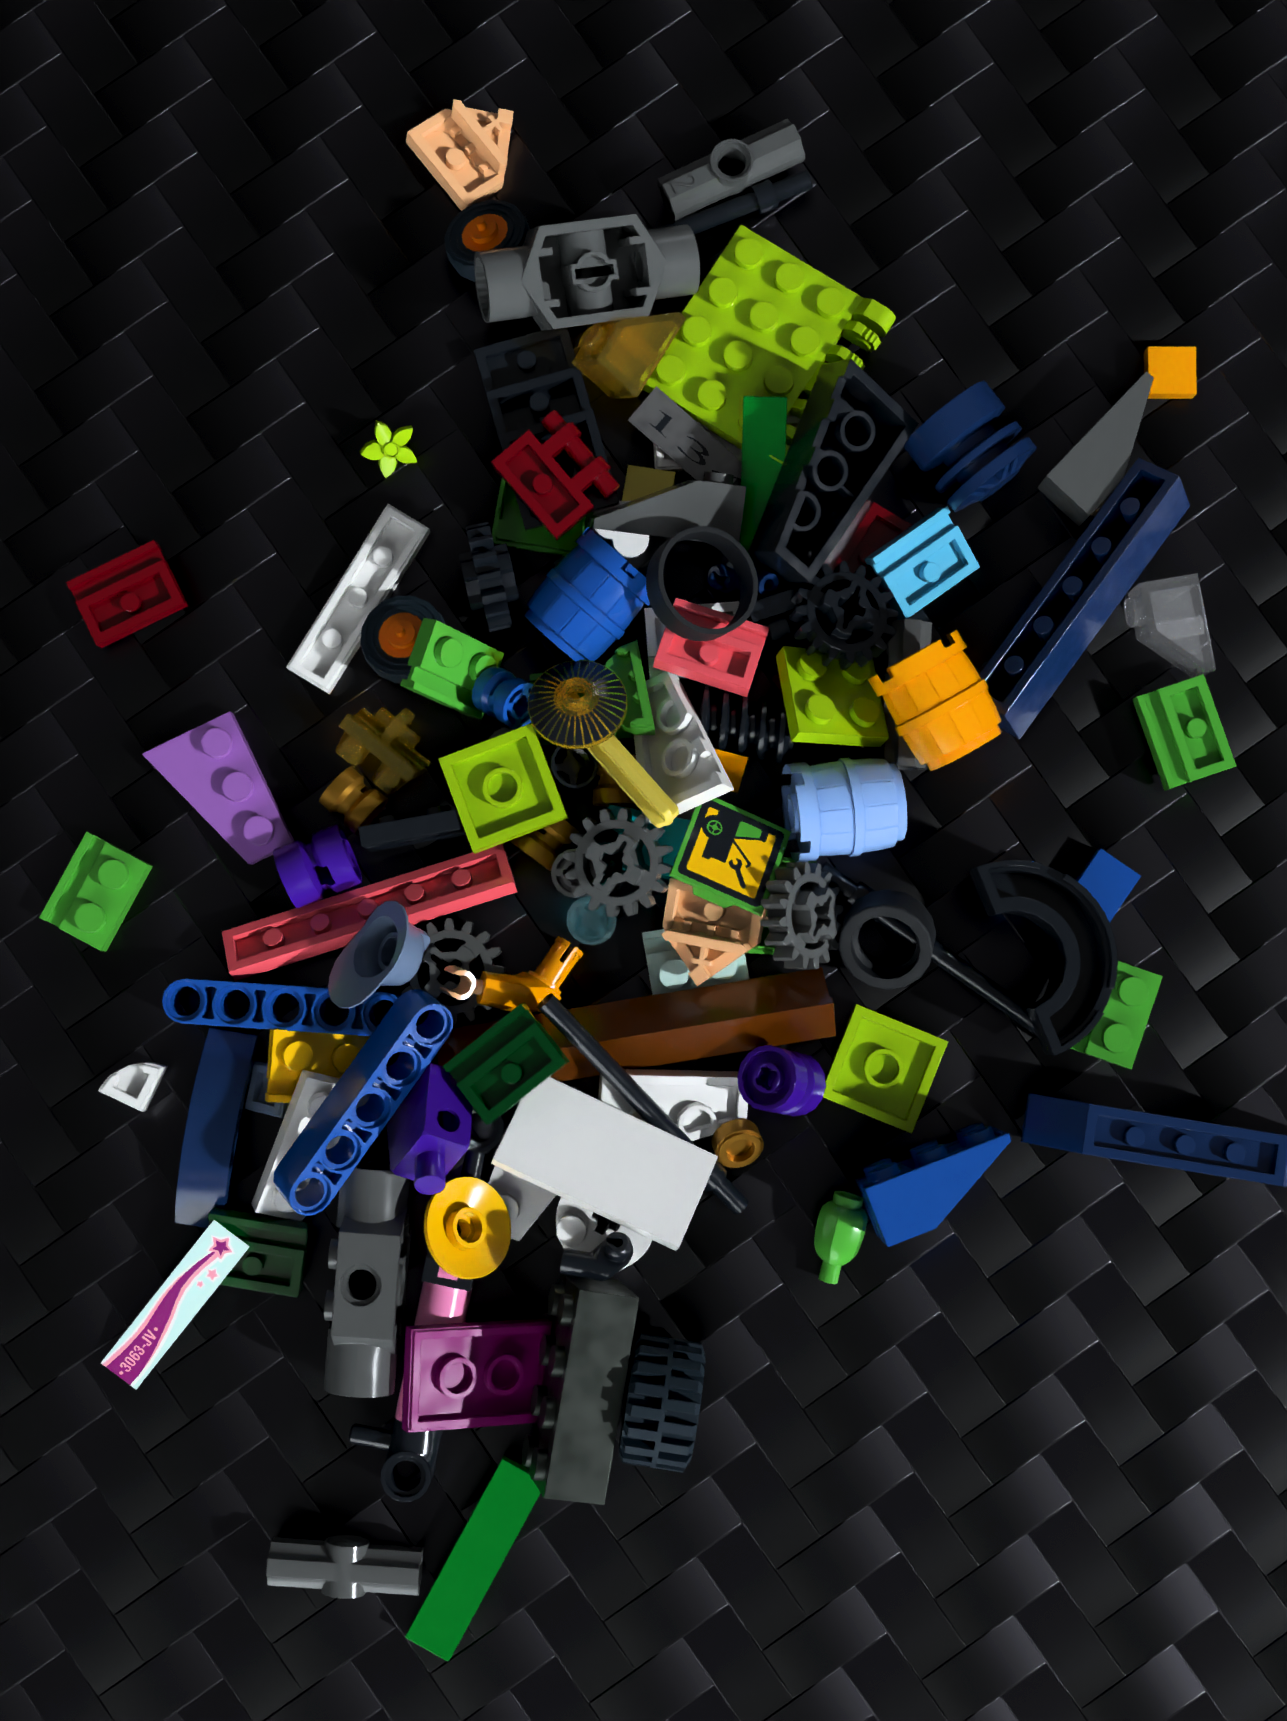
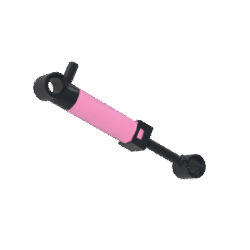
[348,1108,507,1502]

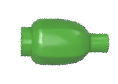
[814,1191,868,1284]

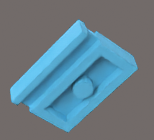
[864,506,980,620]

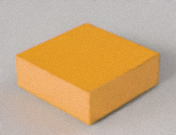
[1144,346,1197,399]

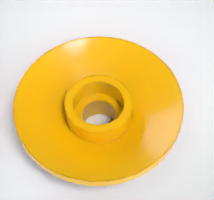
[424,1177,511,1279]

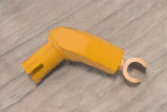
[440,936,583,1012]

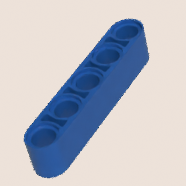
[162,979,401,1036]
[273,989,453,1216]

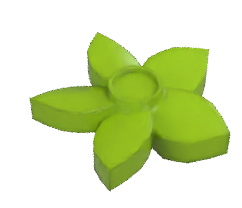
[359,420,417,478]

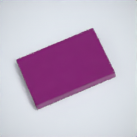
[402,1318,553,1433]

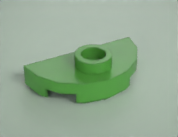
[597,640,655,735]

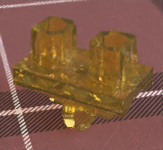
[335,707,431,795]

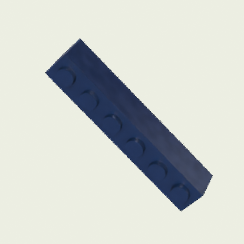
[979,458,1190,740]

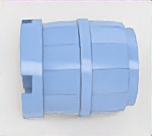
[781,757,907,862]

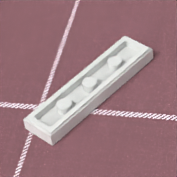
[286,504,431,695]

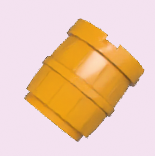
[868,630,1002,771]

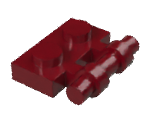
[491,410,620,541]

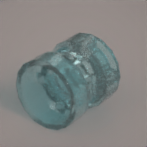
[566,895,617,946]

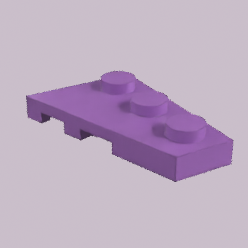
[142,711,294,865]

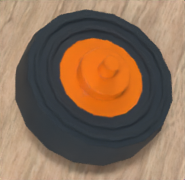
[444,200,530,282]
[360,596,445,683]

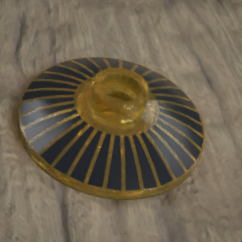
[528,660,628,749]

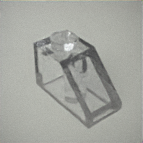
[1124,573,1216,678]

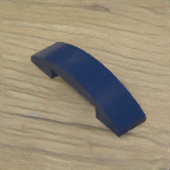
[175,1028,259,1228]

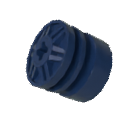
[903,380,1037,513]

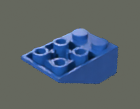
[855,1122,1012,1247]

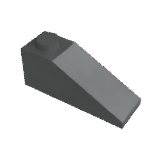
[1037,371,1154,527]
[587,471,747,542]

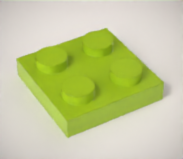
[776,646,889,747]
[439,723,568,854]
[823,1004,949,1134]

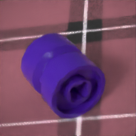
[273,824,363,909]
[737,1045,826,1117]

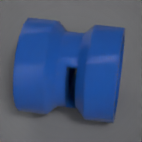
[472,666,541,729]

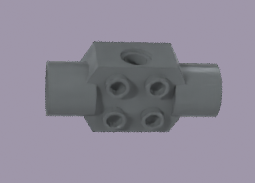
[474,214,700,331]
[323,1163,413,1398]

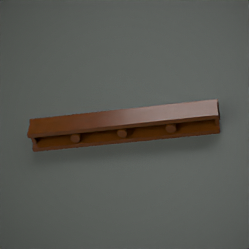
[435,967,836,1082]

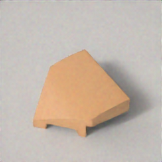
[406,99,514,211]
[661,877,767,986]

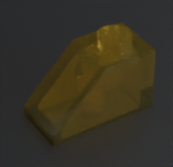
[572,312,686,399]

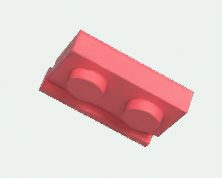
[653,598,769,697]

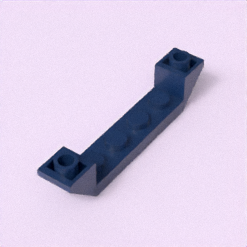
[1021,1093,1287,1187]

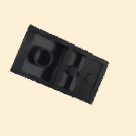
[474,328,620,531]

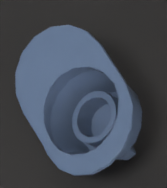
[328,901,430,1009]

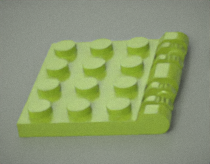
[637,225,896,465]

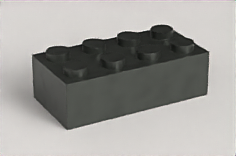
[522,1273,639,1505]

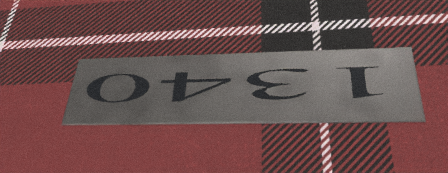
[628,386,742,486]

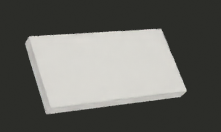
[491,1077,718,1251]

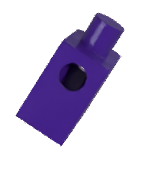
[386,1062,473,1195]

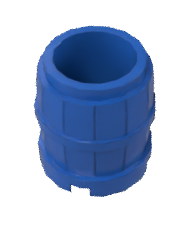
[524,527,650,665]

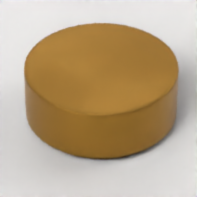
[711,1119,764,1168]

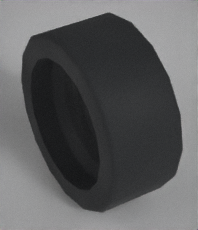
[838,889,936,990]

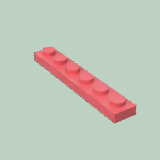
[222,843,517,981]

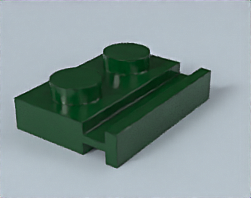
[442,1003,570,1125]
[208,1207,311,1298]

